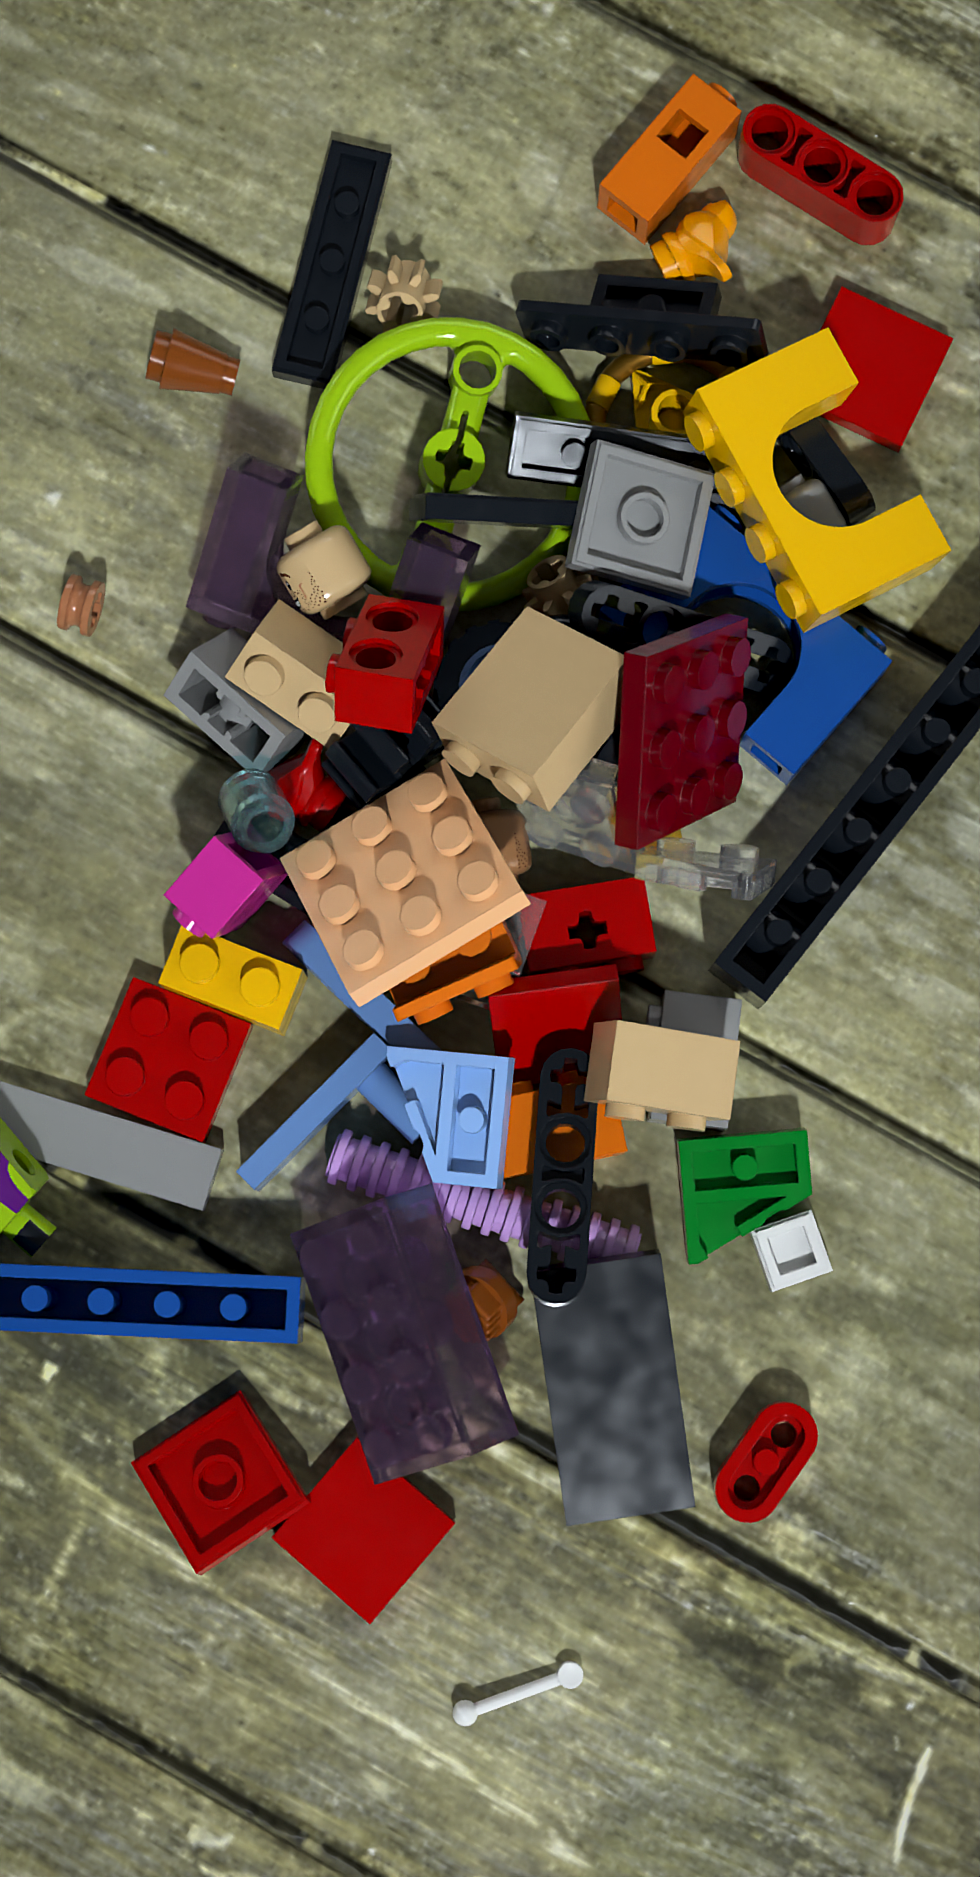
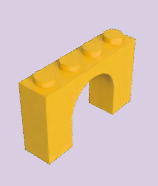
[683,327,951,633]

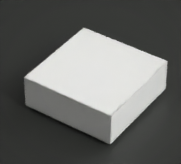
[749,1210,833,1292]

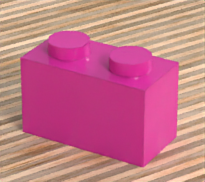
[164,829,288,939]

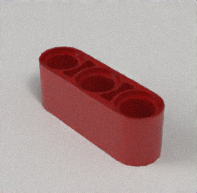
[737,104,904,245]

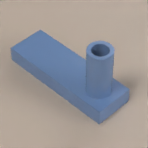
[236,1033,420,1192]

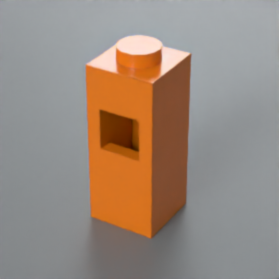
[597,73,742,245]

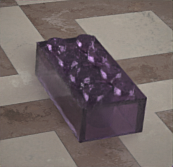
[290,1183,519,1485]

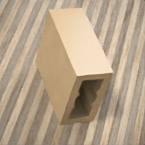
[432,606,624,812]

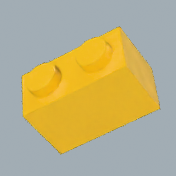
[158,925,308,1036]

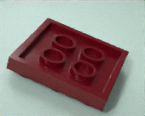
[614,613,751,850]

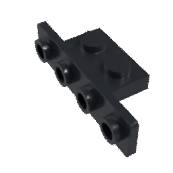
[515,274,769,367]

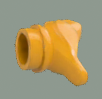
[649,200,737,282]

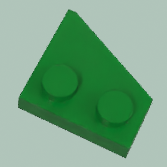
[676,1128,812,1265]

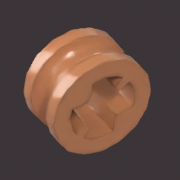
[57,574,105,637]

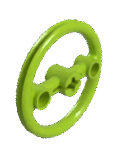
[305,317,590,612]

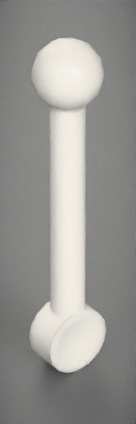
[452,1661,583,1727]

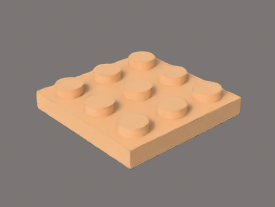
[279,758,531,1007]

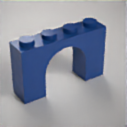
[598,504,892,786]

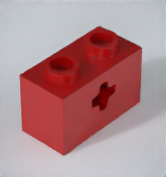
[517,876,657,976]

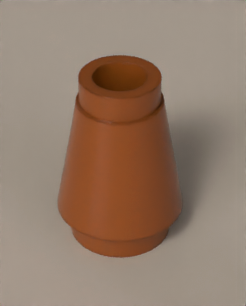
[145,328,241,396]

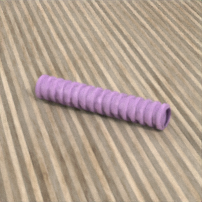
[325,1129,642,1262]

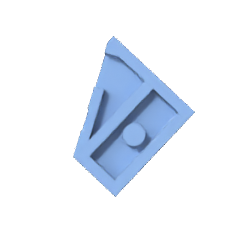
[386,1046,515,1189]

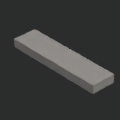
[0,1081,224,1211]

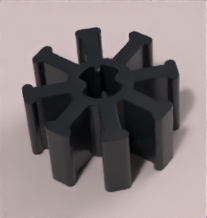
[321,694,445,810]

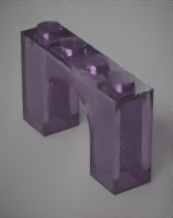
[186,453,481,682]

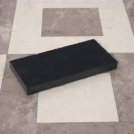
[533,1249,696,1526]

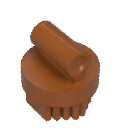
[438,1259,525,1345]

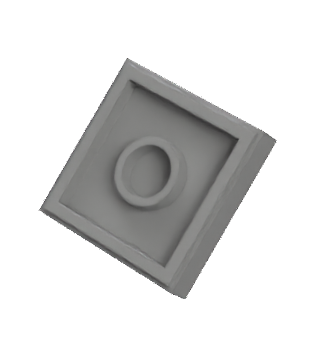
[565,439,715,600]

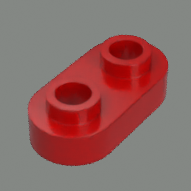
[713,1401,818,1523]

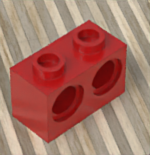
[325,594,445,734]

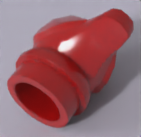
[239,738,346,832]

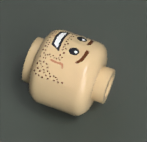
[276,520,372,620]

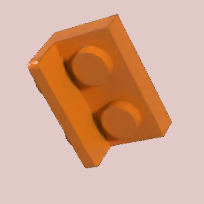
[389,920,523,1025]

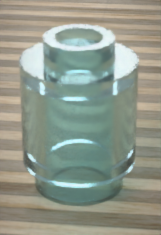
[218,769,295,853]

